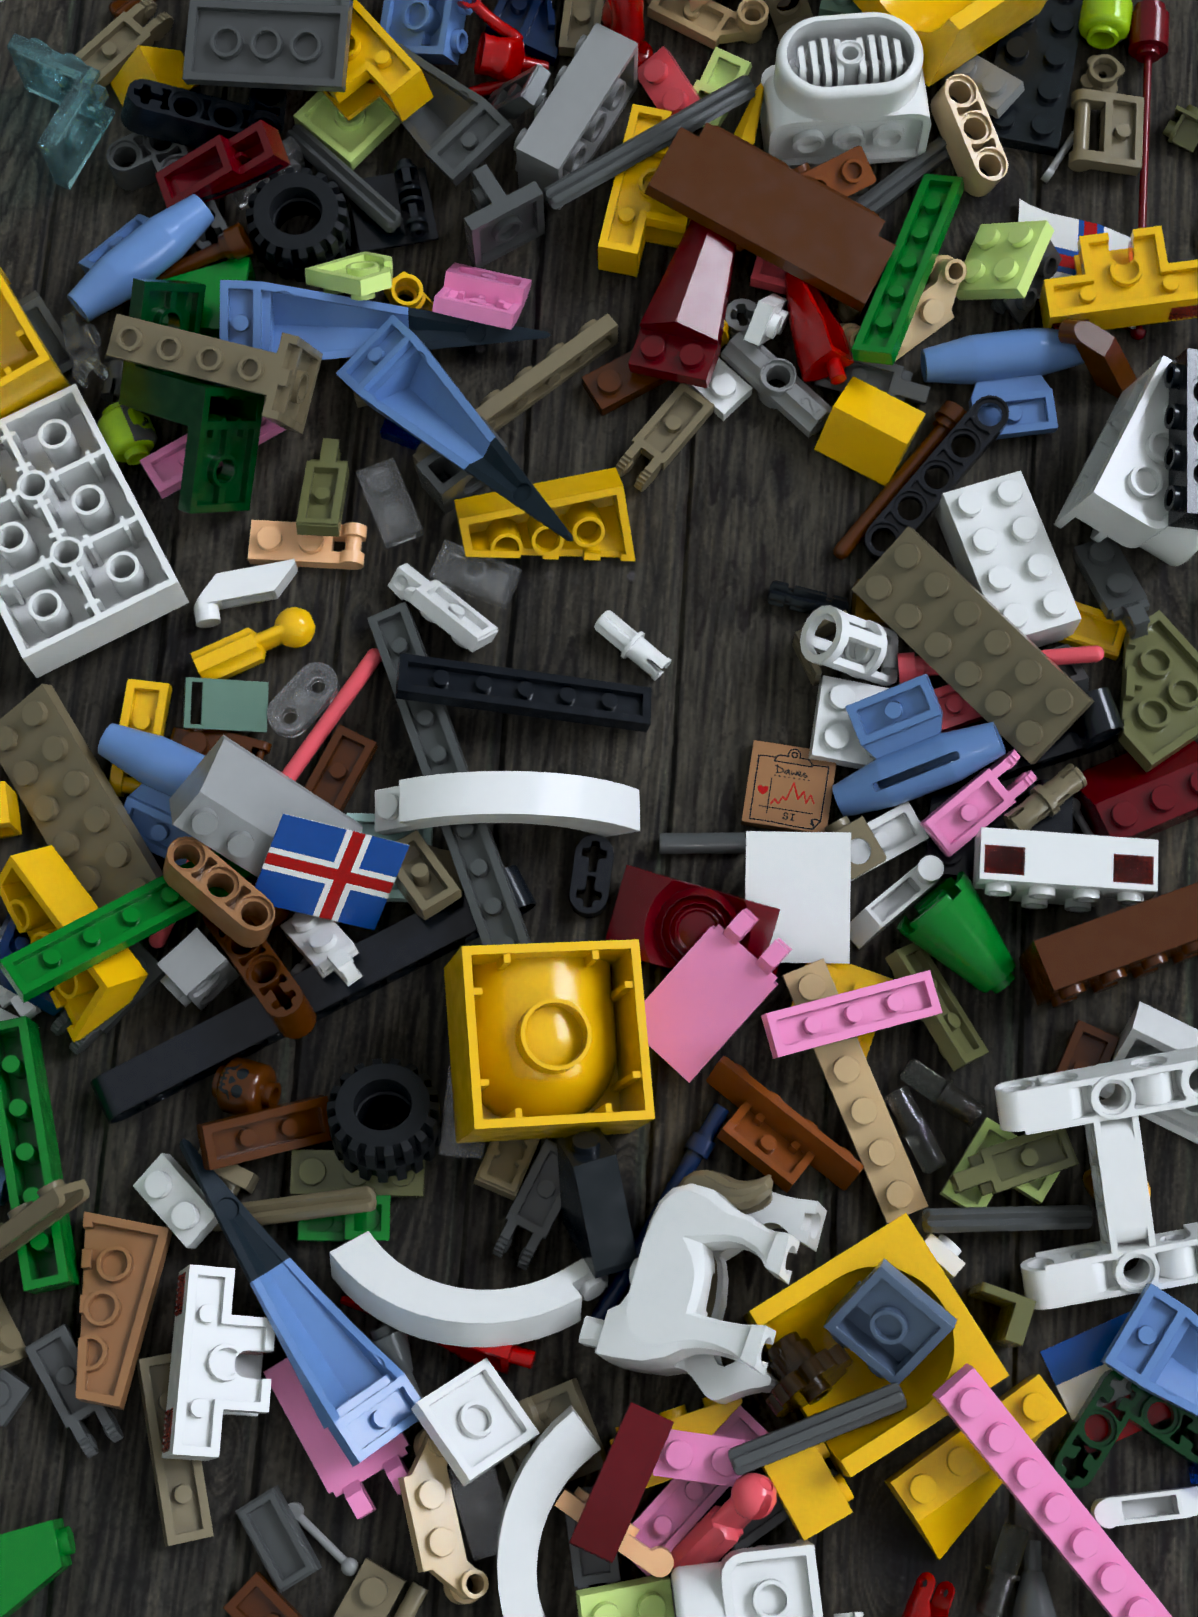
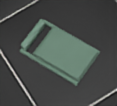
[182,677,269,733]

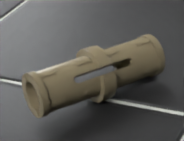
[1003,763,1087,830]

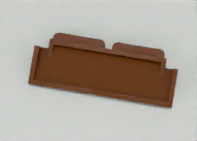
[644,122,896,312]

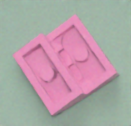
[432,263,532,330]

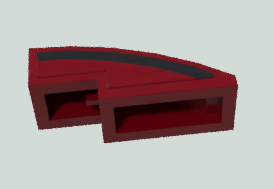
[155,120,291,208]

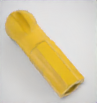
[190,607,316,679]

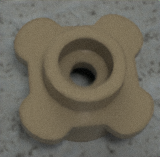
[1080,54,1125,93]

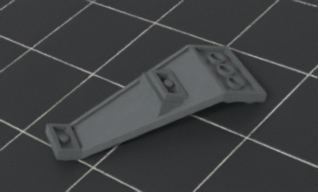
[182,0,353,92]

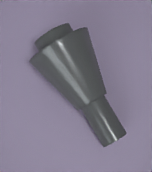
[369,1323,423,1399]
[1011,1540,1057,1617]

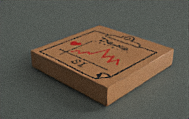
[741,740,836,832]

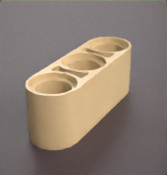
[930,74,1009,197]

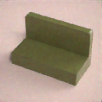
[968,1282,1036,1349]

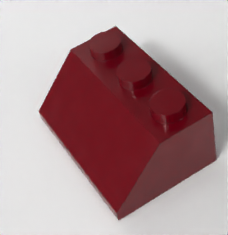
[1074,741,1198,839]

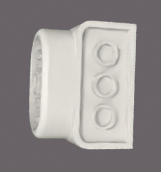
[760,12,931,169]
[1054,355,1198,566]
[671,1539,823,1617]

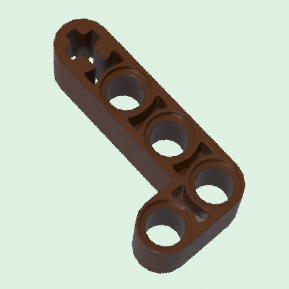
[203,877,316,1039]

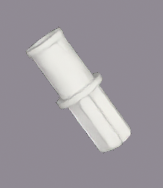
[594,610,672,681]

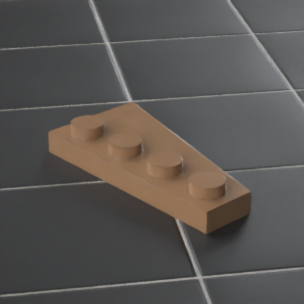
[76,1211,173,1410]

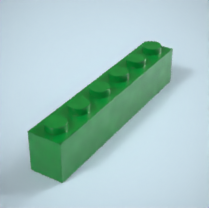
[0,1016,81,1294]

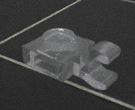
[60,311,108,388]

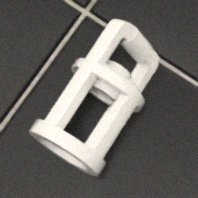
[800,605,898,686]

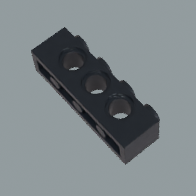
[1164,348,1198,530]

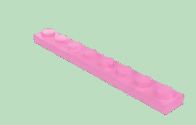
[932,1363,1172,1617]

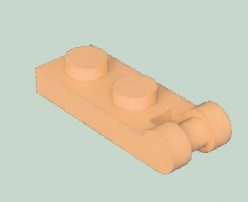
[247,520,367,570]
[554,1486,674,1577]

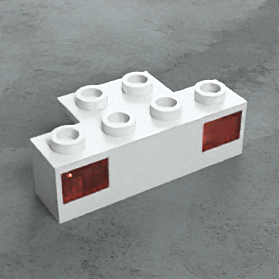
[973,827,1159,912]
[161,1264,275,1461]

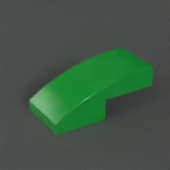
[296,1195,391,1242]

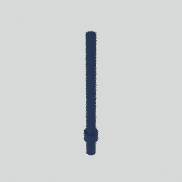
[591,1103,729,1320]

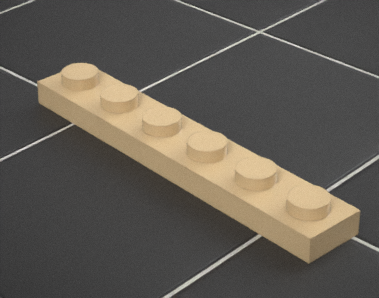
[782,958,928,1223]

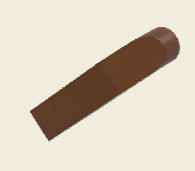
[1058,318,1137,399]

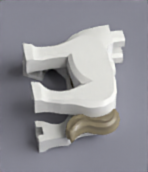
[579,1170,827,1404]

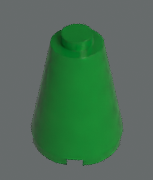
[897,871,1016,994]

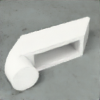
[194,559,298,628]
[850,855,944,950]
[1091,1486,1198,1528]

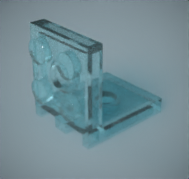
[7,33,115,190]

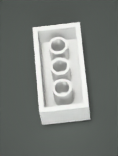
[935,470,1082,647]

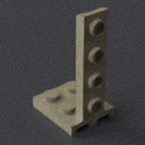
[106,313,323,434]
[0,1179,90,1370]

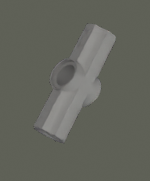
[721,330,832,438]

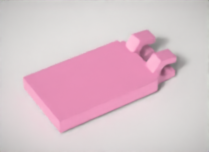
[645,908,792,1083]
[263,1358,410,1520]

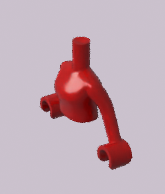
[457,0,549,97]

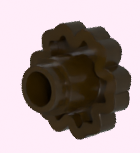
[765,1331,853,1418]

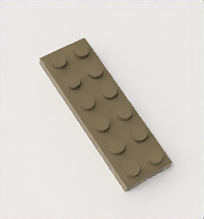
[851,526,1095,764]
[0,684,163,908]

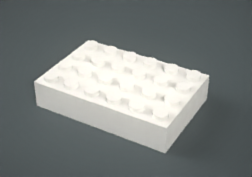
[0,383,189,678]

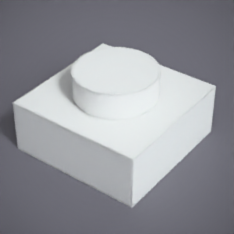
[923,1233,966,1279]

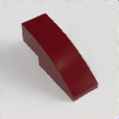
[569,1402,674,1564]

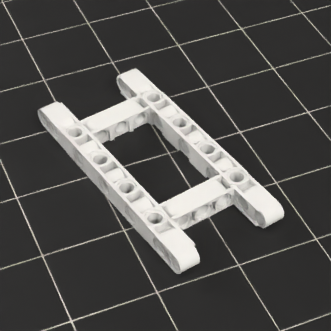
[994,1046,1198,1310]

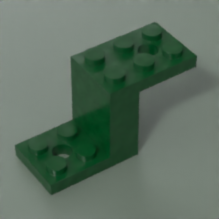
[119,278,265,514]

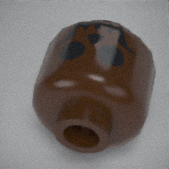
[212,1057,281,1115]

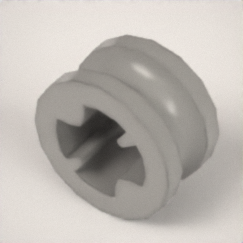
[725,298,757,338]

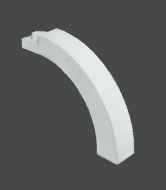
[375,771,640,837]
[329,1231,608,1347]
[496,1405,601,1617]

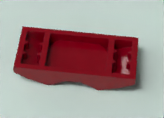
[605,865,780,996]

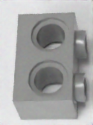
[157,928,240,1011]

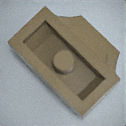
[394,830,463,920]

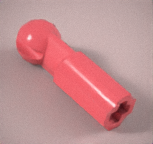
[671,1473,777,1568]

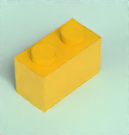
[762,1442,854,1541]

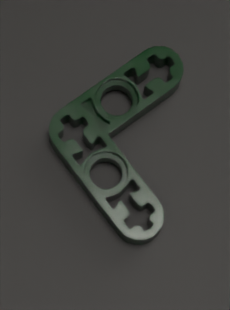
[1050,1369,1198,1489]

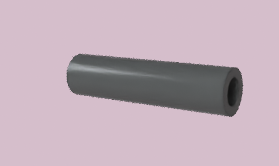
[659,832,746,854]

